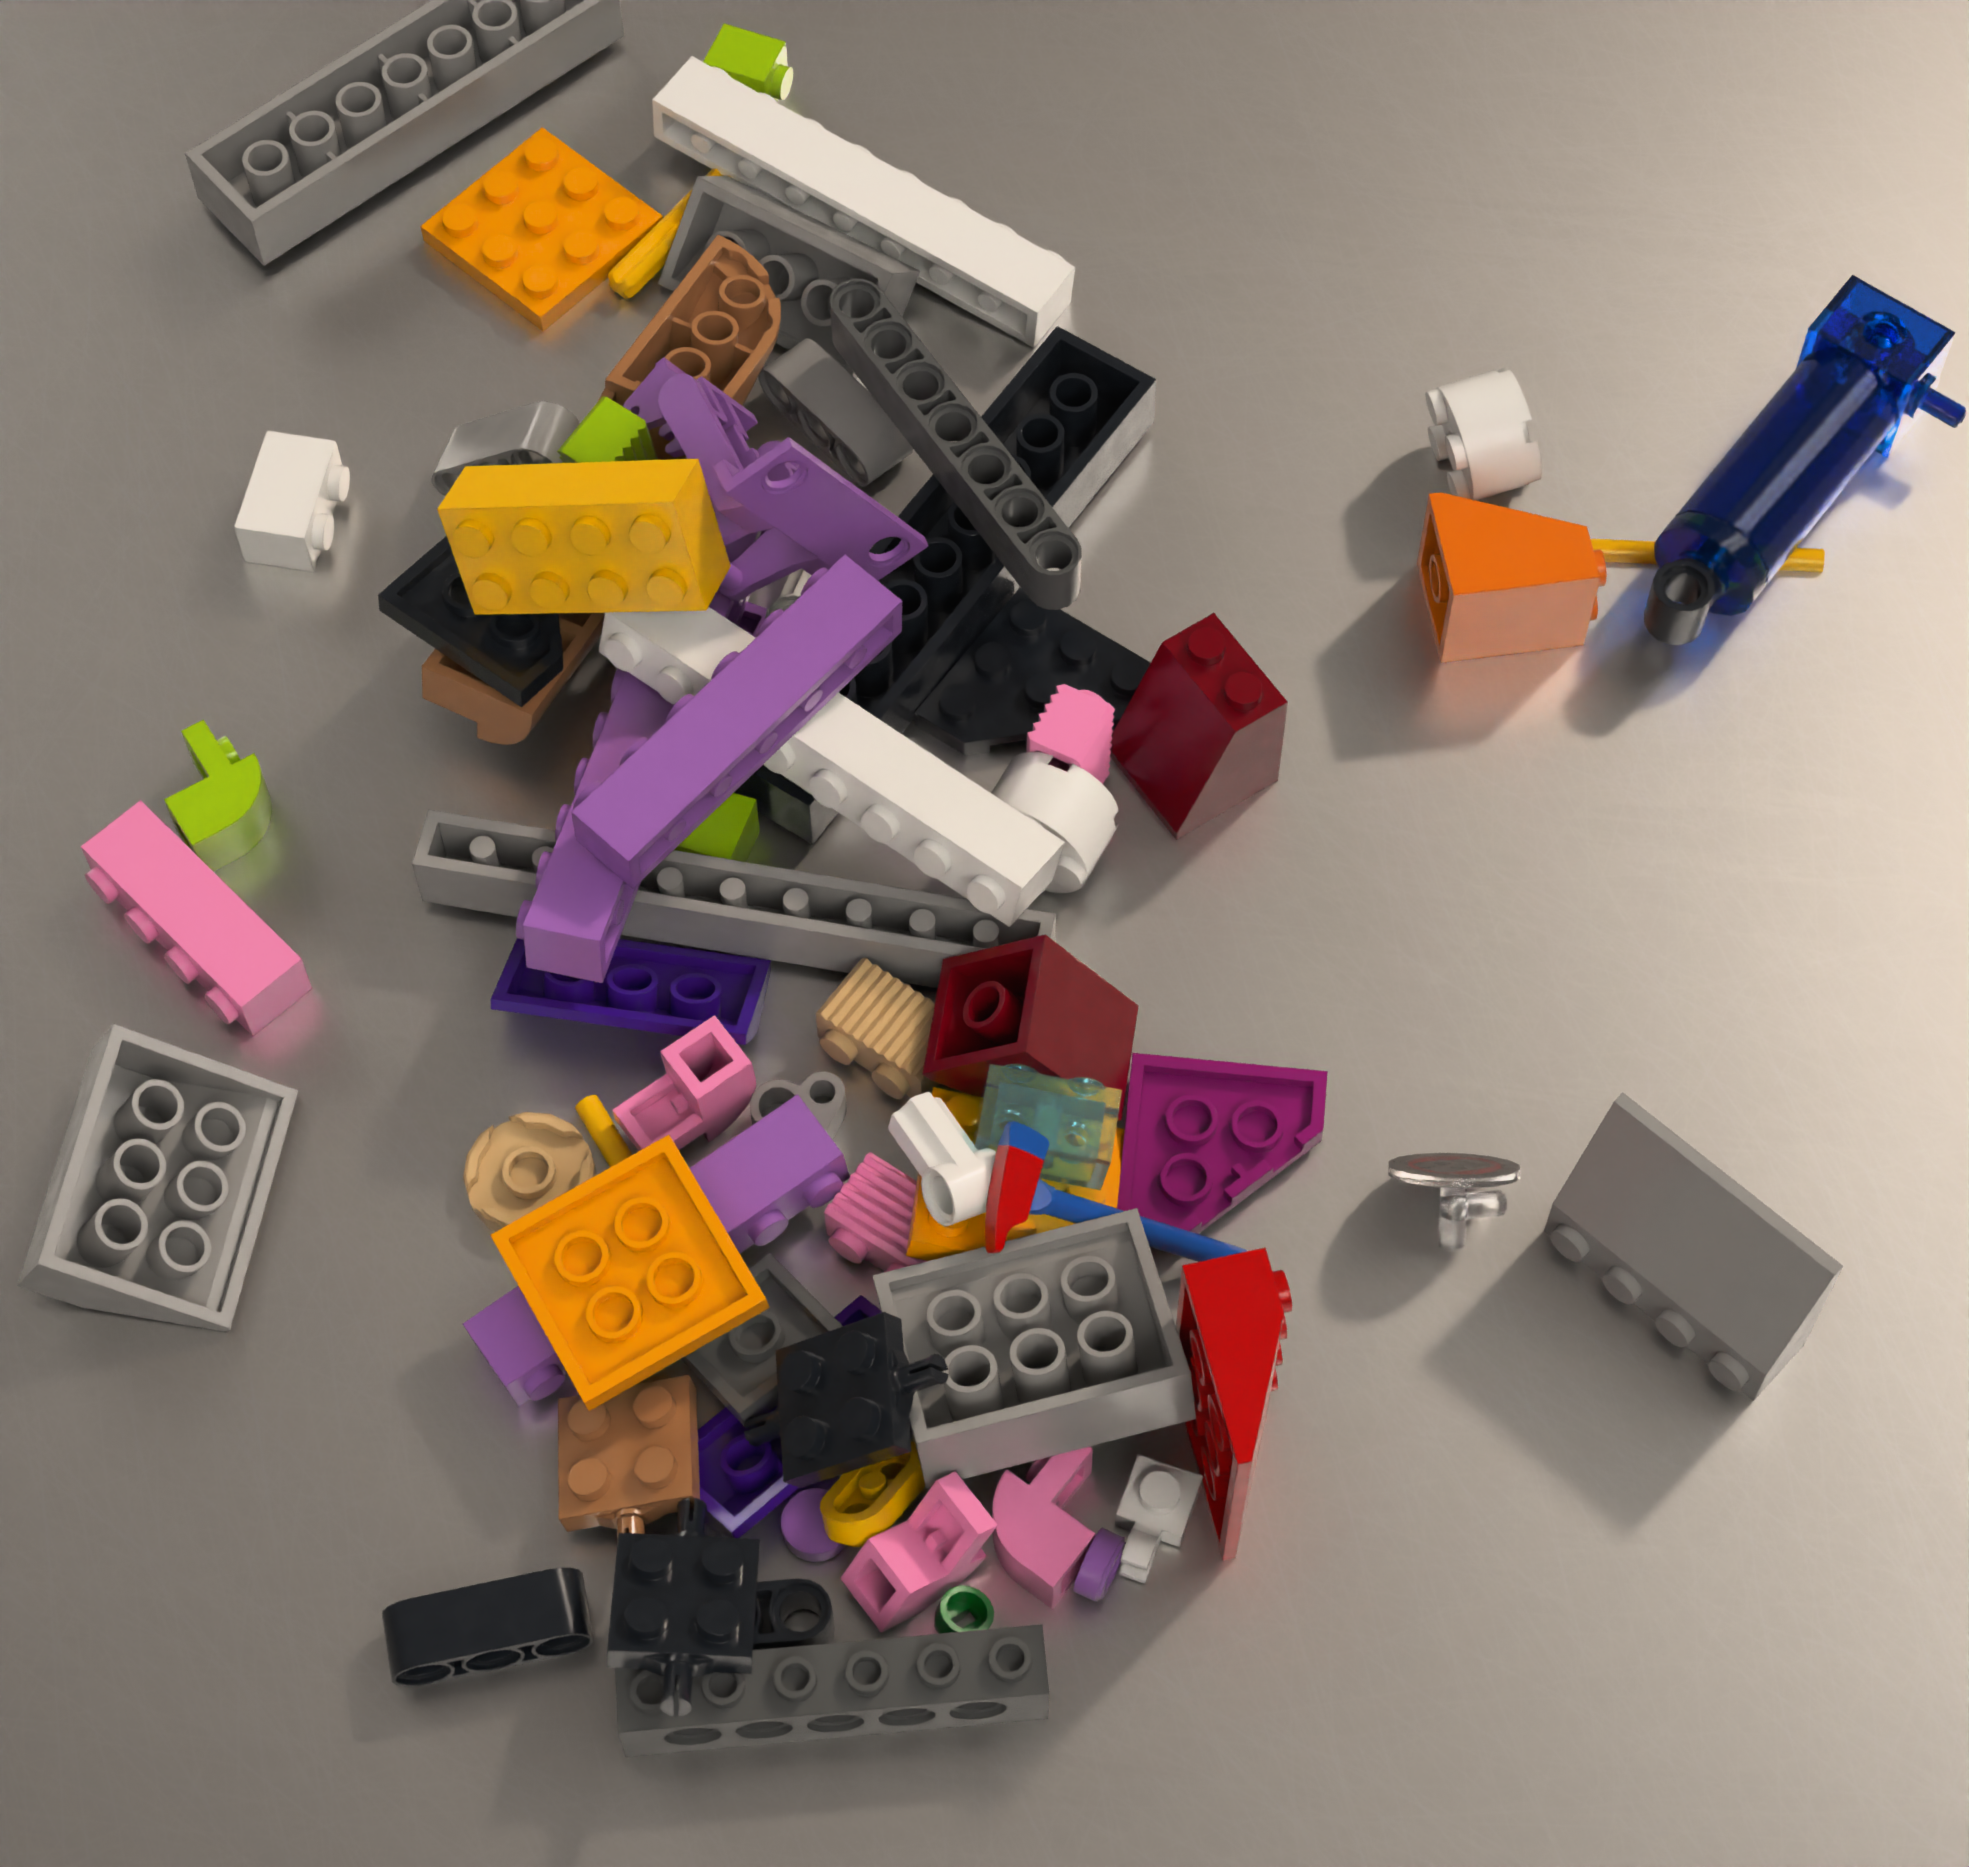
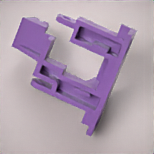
[623,358,928,601]

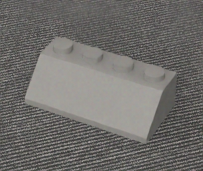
[658,176,920,379]

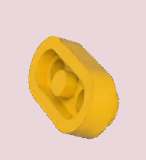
[820,1441,926,1547]

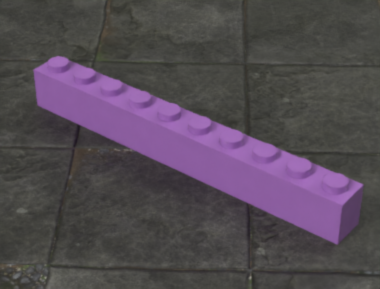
[516,498,768,983]

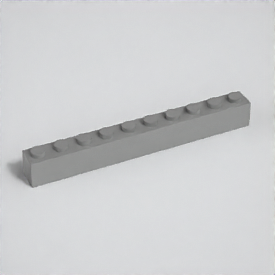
[412,809,1056,988]

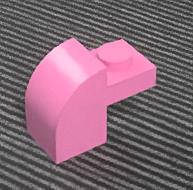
[612,1015,756,1151]
[992,1447,1096,1609]
[840,1471,998,1633]

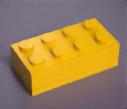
[437,459,731,615]

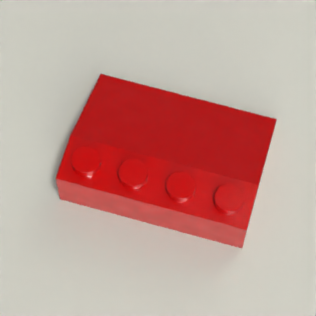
[1176,1247,1292,1561]

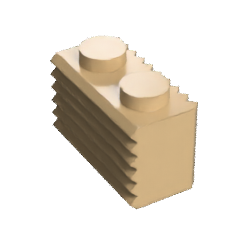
[816,958,940,1099]

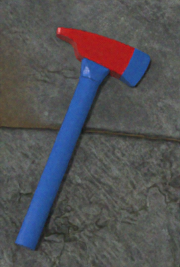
[985,1121,1247,1262]

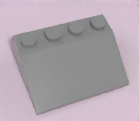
[17,1024,298,1332]
[1544,1092,1843,1401]
[872,1208,1196,1489]

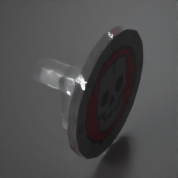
[1388,1153,1521,1250]

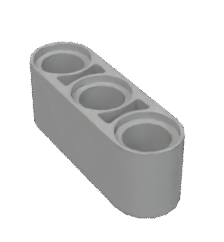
[758,338,913,486]
[431,401,580,496]

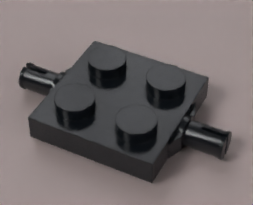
[744,1312,948,1488]
[607,1498,760,1716]

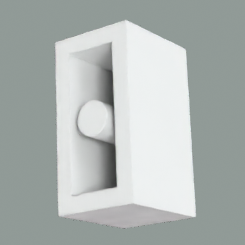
[234,431,350,572]

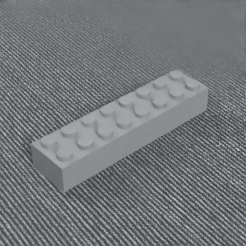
[185,0,624,266]

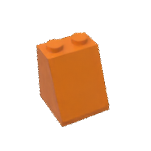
[1417,492,1607,663]

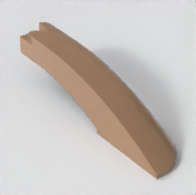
[422,235,781,745]

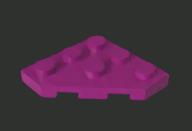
[1117,1053,1328,1234]

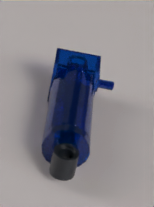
[1644,275,1968,645]

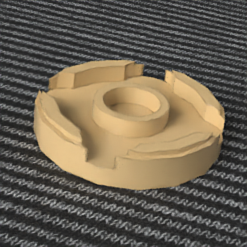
[463,1112,597,1232]

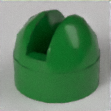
[934,1585,994,1634]

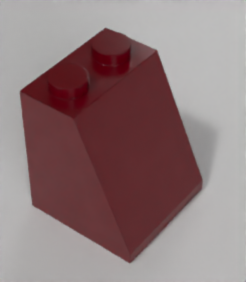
[1110,613,1288,840]
[922,934,1139,1124]

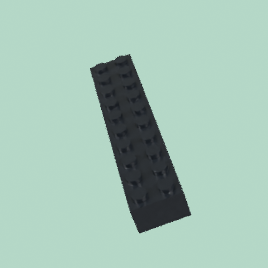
[734,326,1157,844]

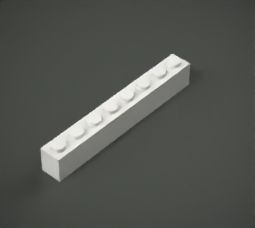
[652,56,1075,348]
[599,607,1065,927]

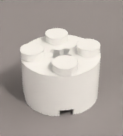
[1425,368,1542,501]
[991,752,1119,898]

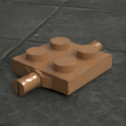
[558,1375,700,1543]

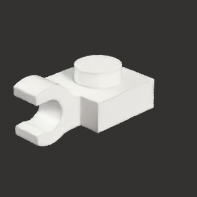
[1115,1455,1203,1584]

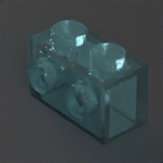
[973,1064,1122,1190]

